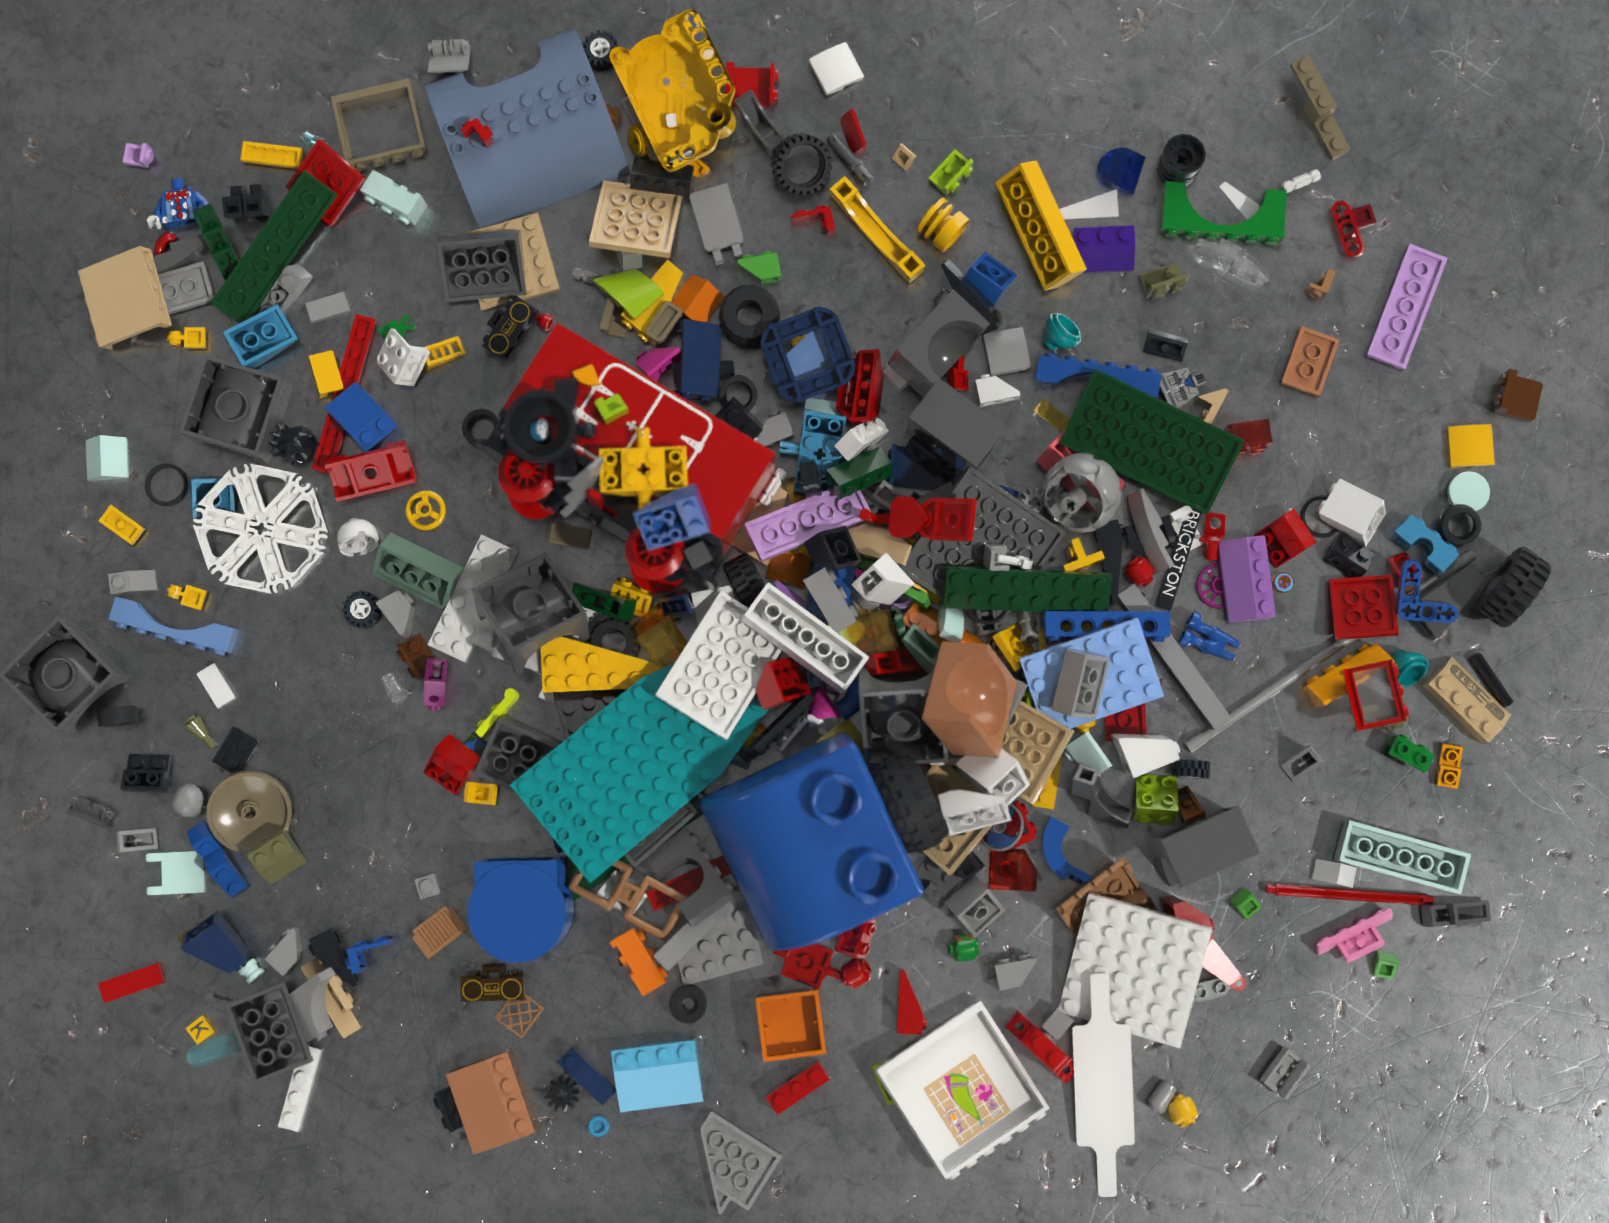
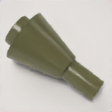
[184,715,217,750]

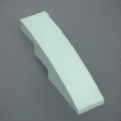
[936,599,964,643]

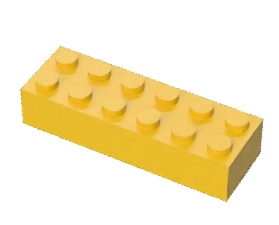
[995,160,1087,291]

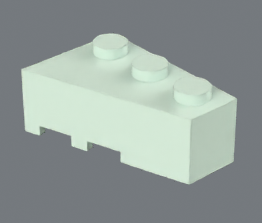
[360,170,427,226]

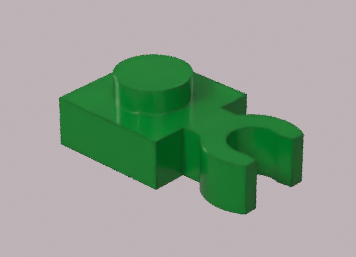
[378,315,417,341]

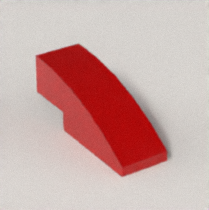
[866,650,926,678]

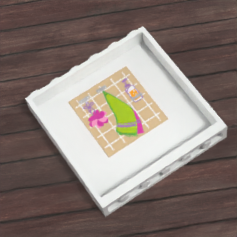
[874,1001,1050,1180]

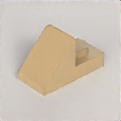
[1195,389,1229,424]

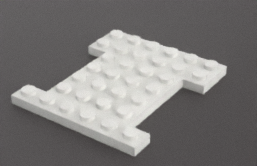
[428,534,602,705]

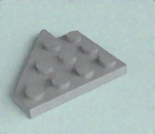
[700,1110,782,1215]

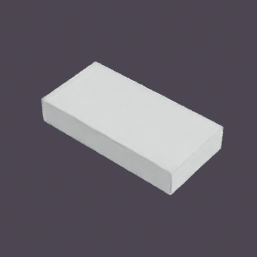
[197,663,236,709]

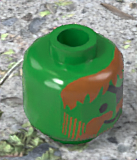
[948,934,980,962]

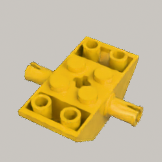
[599,427,688,509]

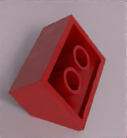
[756,657,811,710]

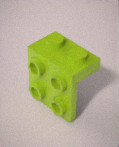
[1133,774,1178,825]

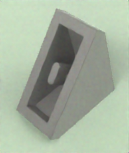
[1281,745,1324,782]
[116,828,158,853]

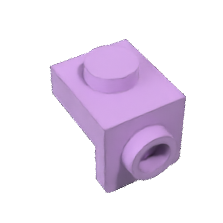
[123,143,154,168]

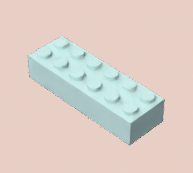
[1334,820,1471,895]

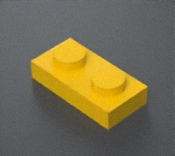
[99,505,145,545]

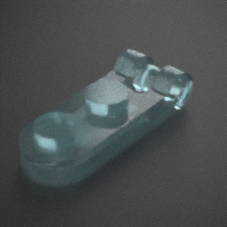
[187,1032,241,1067]

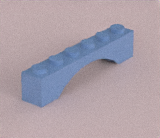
[108,596,239,656]

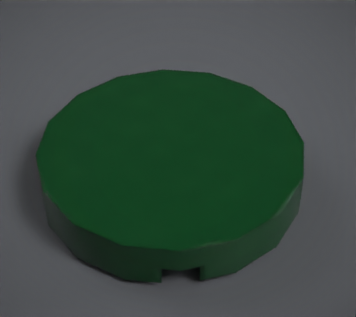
[887,606,906,648]

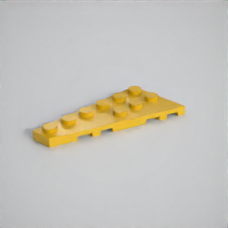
[541,636,667,693]

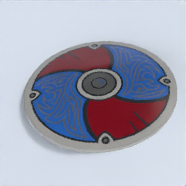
[981,804,1024,851]

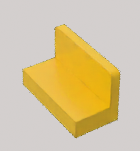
[309,350,343,399]

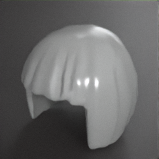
[171,784,206,817]

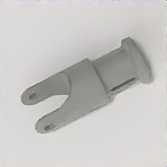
[1018,611,1039,643]

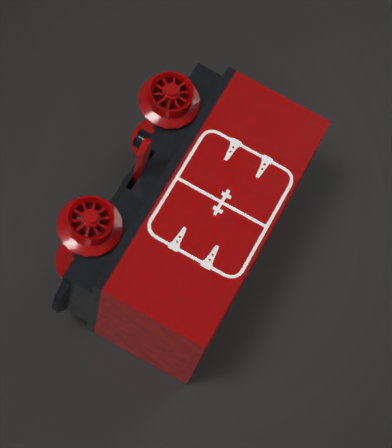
[475,323,776,593]

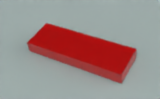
[98,963,165,1003]

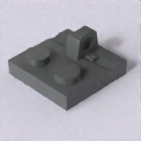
[916,856,963,910]

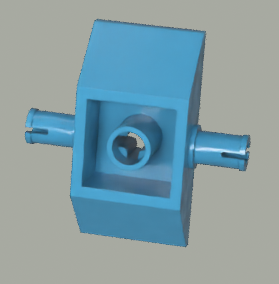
[779,410,861,493]

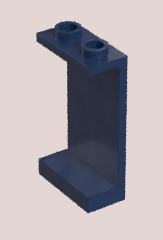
[673,320,721,403]
[886,444,967,489]

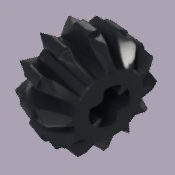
[544,1076,580,1113]

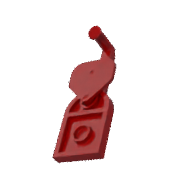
[859,496,977,542]

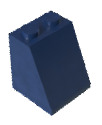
[181,910,248,974]

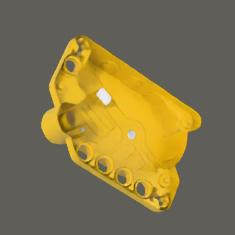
[609,9,736,172]

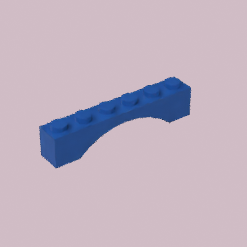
[1035,353,1162,398]

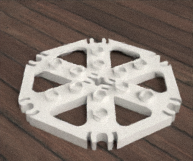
[193,463,328,594]

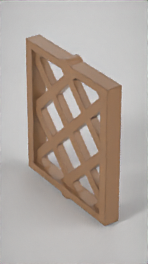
[494,994,544,1039]

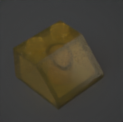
[847,609,899,656]

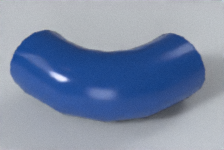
[835,668,862,720]

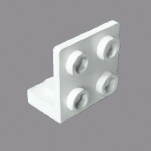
[376,329,430,386]

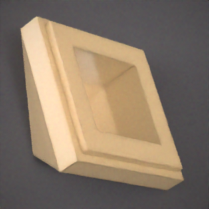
[891,143,916,171]

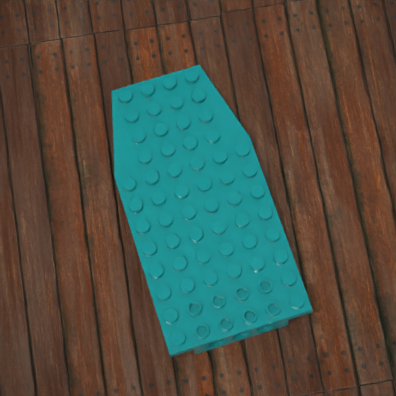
[510,662,769,883]

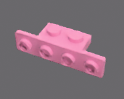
[1316,908,1393,964]

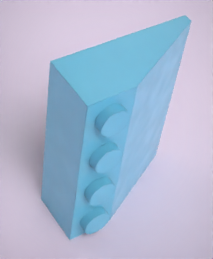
[611,1038,703,1112]

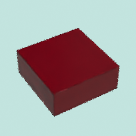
[1352,204,1377,229]

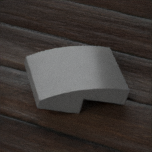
[983,327,1031,376]

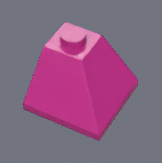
[635,347,681,381]

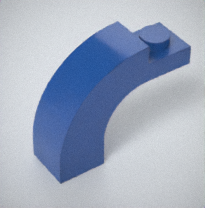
[1041,816,1091,885]

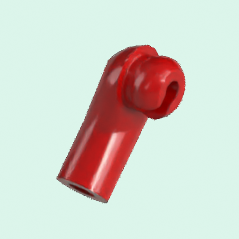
[153,232,176,256]

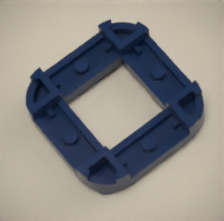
[761,307,855,402]

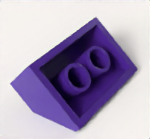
[1071,225,1135,273]

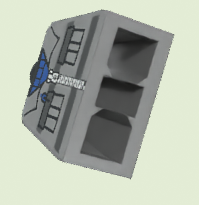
[1159,368,1206,408]

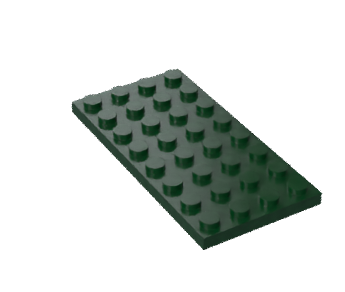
[1059,369,1245,515]

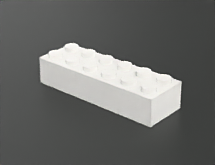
[740,582,869,694]

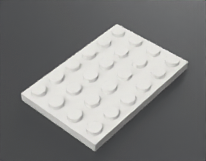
[655,591,782,741]

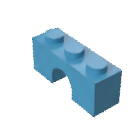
[1392,514,1460,577]

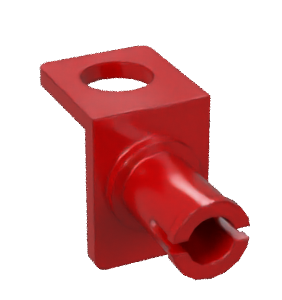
[1199,512,1226,560]

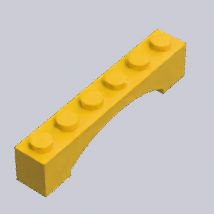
[829,176,925,284]

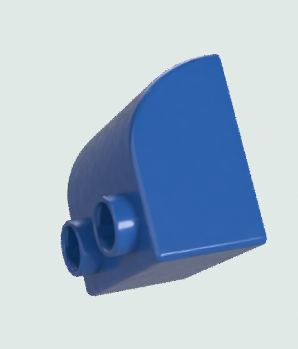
[699,732,924,950]

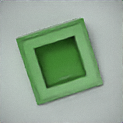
[1230,888,1262,920]
[1373,951,1399,980]

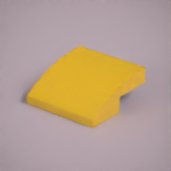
[1448,424,1495,468]

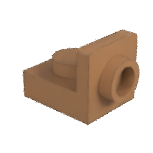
[1305,268,1336,299]

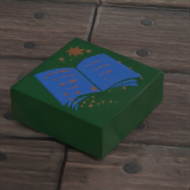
[463,731,488,756]

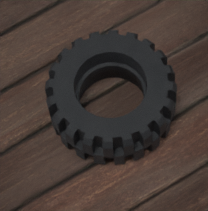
[1475,547,1551,627]

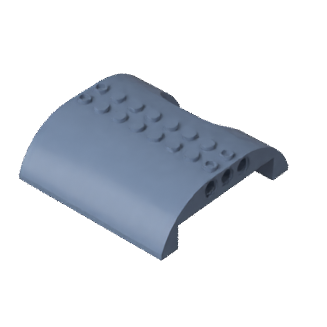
[424,28,630,229]

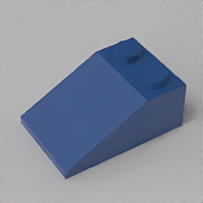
[324,382,397,453]

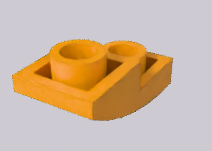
[1436,743,1463,789]

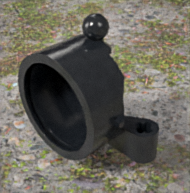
[494,378,597,483]

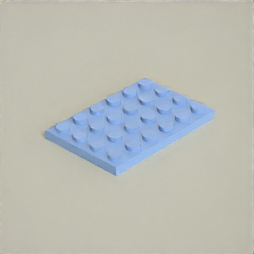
[1019,617,1164,729]

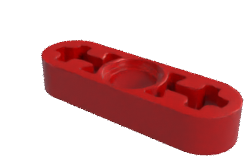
[1331,201,1365,257]

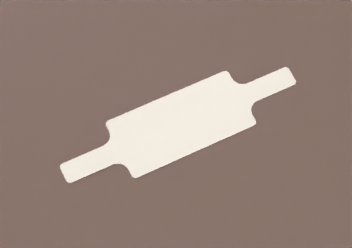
[1072,973,1135,1197]

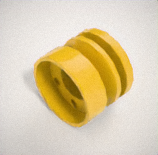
[916,198,970,253]

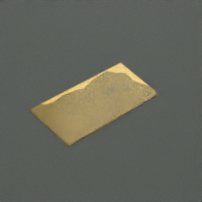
[1033,398,1070,433]

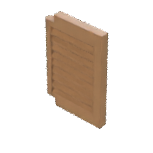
[412,905,468,959]

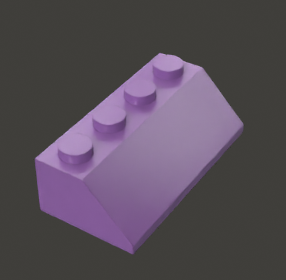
[1218,535,1276,623]

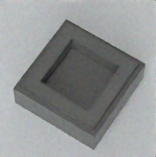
[684,541,713,570]

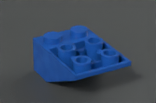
[634,484,710,550]

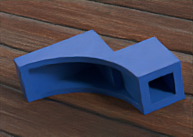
[187,820,248,897]

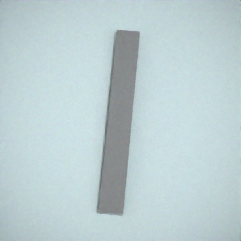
[1118,584,1232,730]

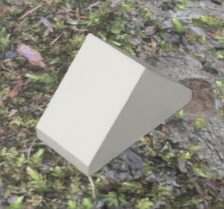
[1311,859,1357,888]

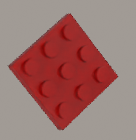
[286,139,366,226]
[1329,575,1399,640]

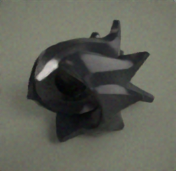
[269,424,320,466]

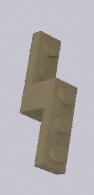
[1290,54,1351,160]

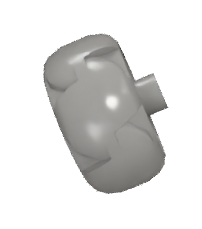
[1042,453,1122,533]

